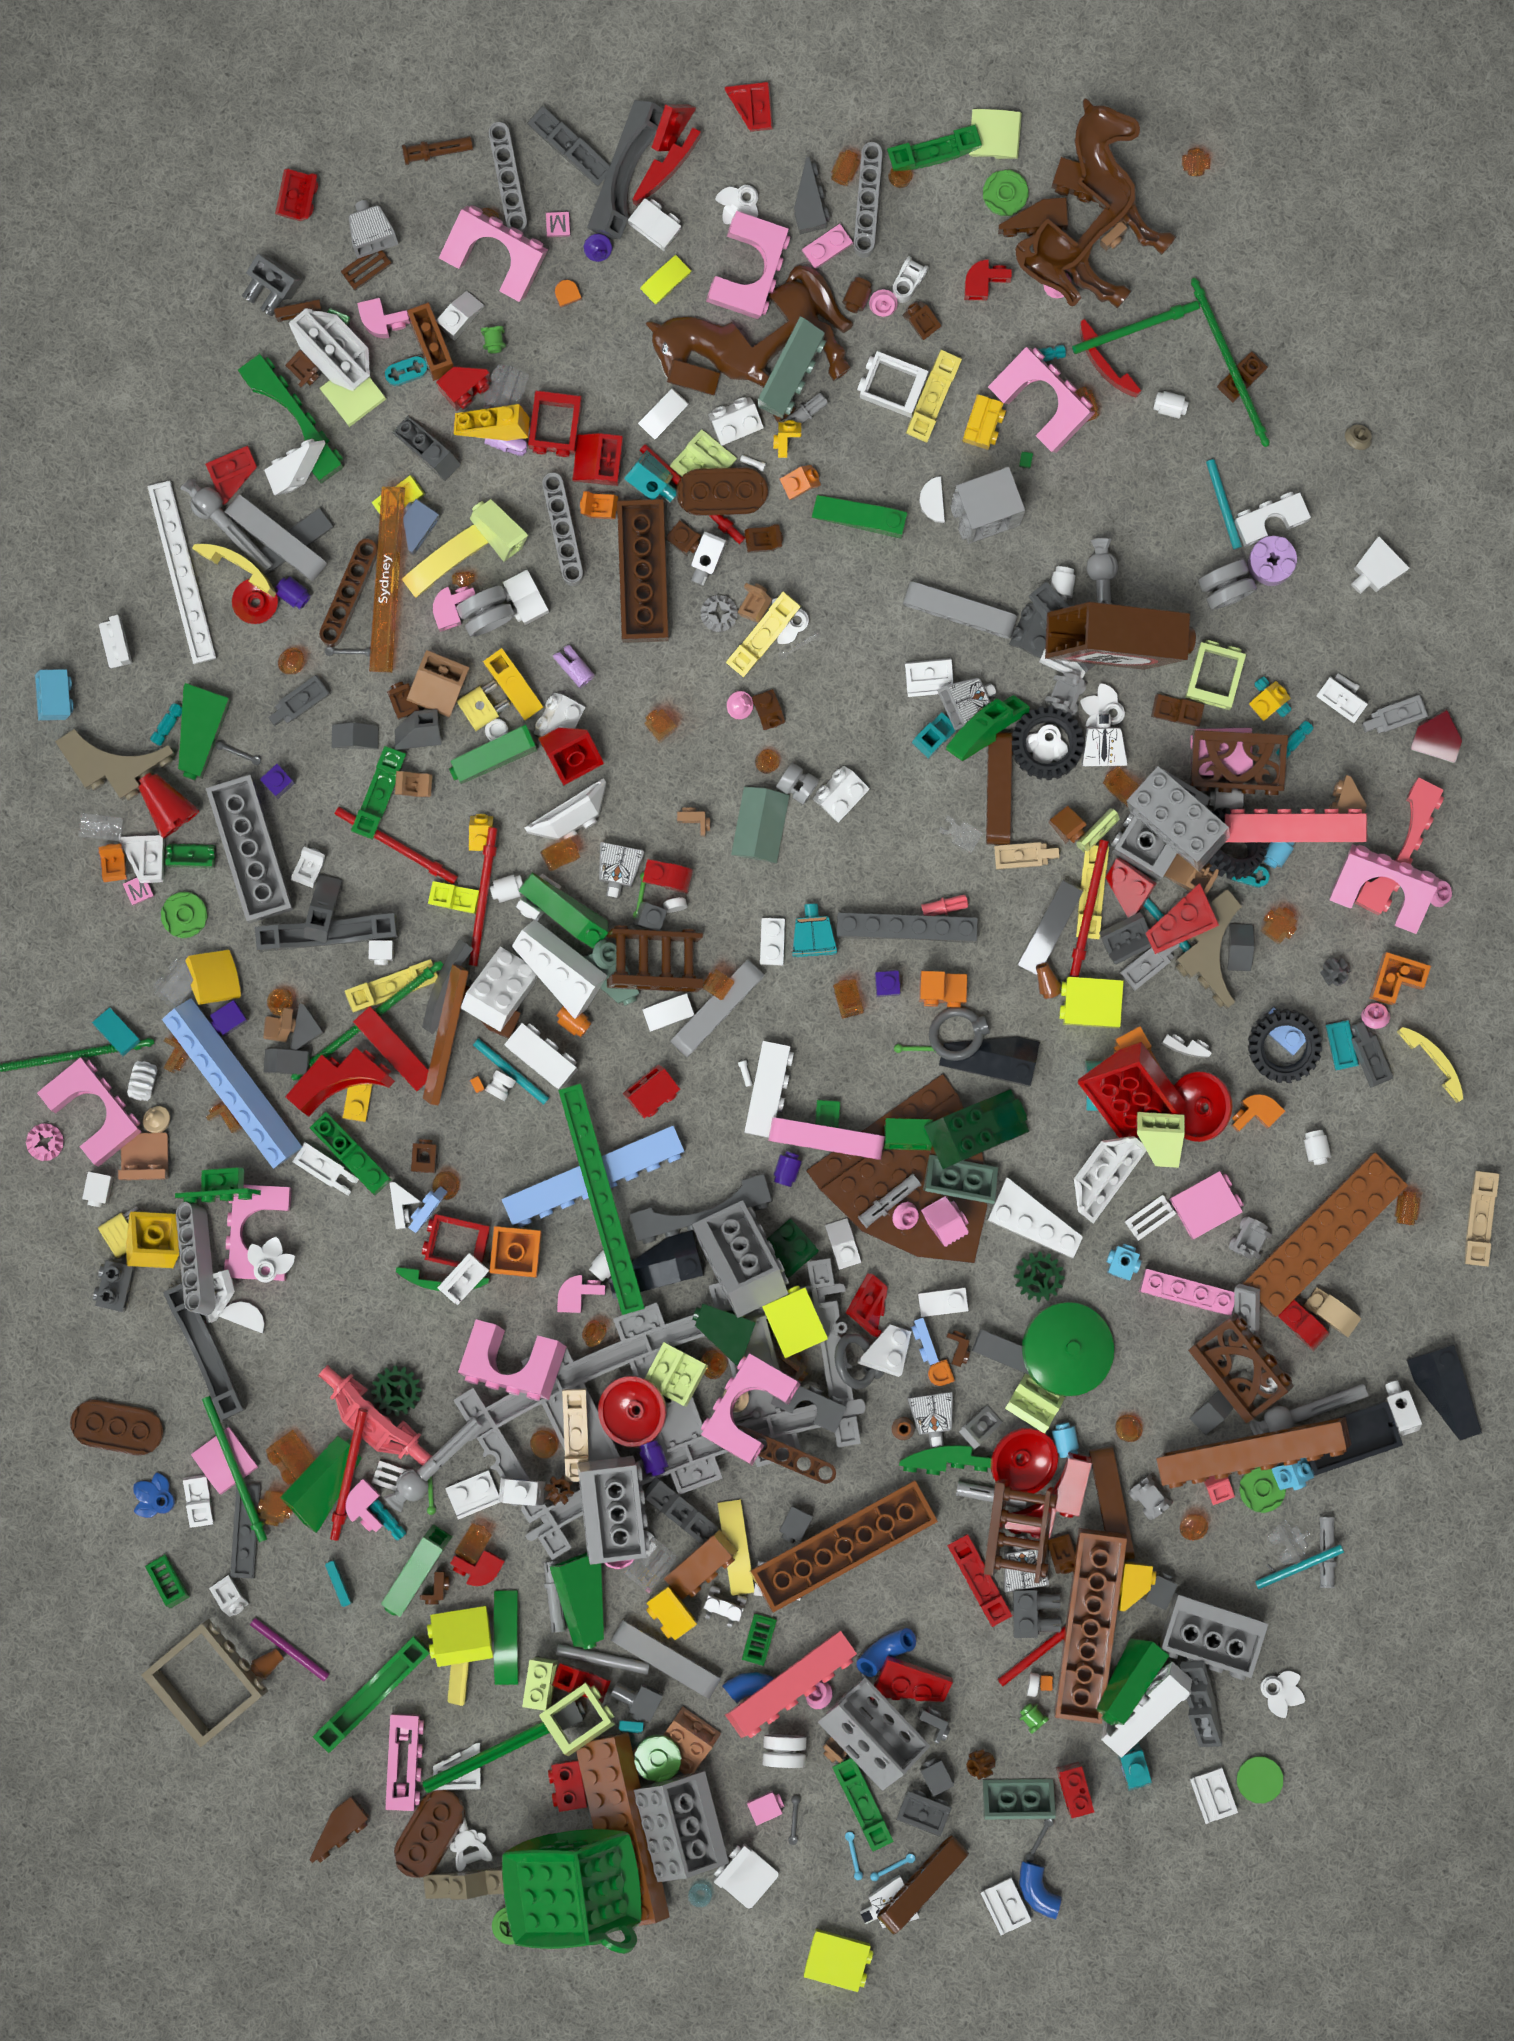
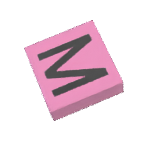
[546,212,570,237]
[123,878,154,906]

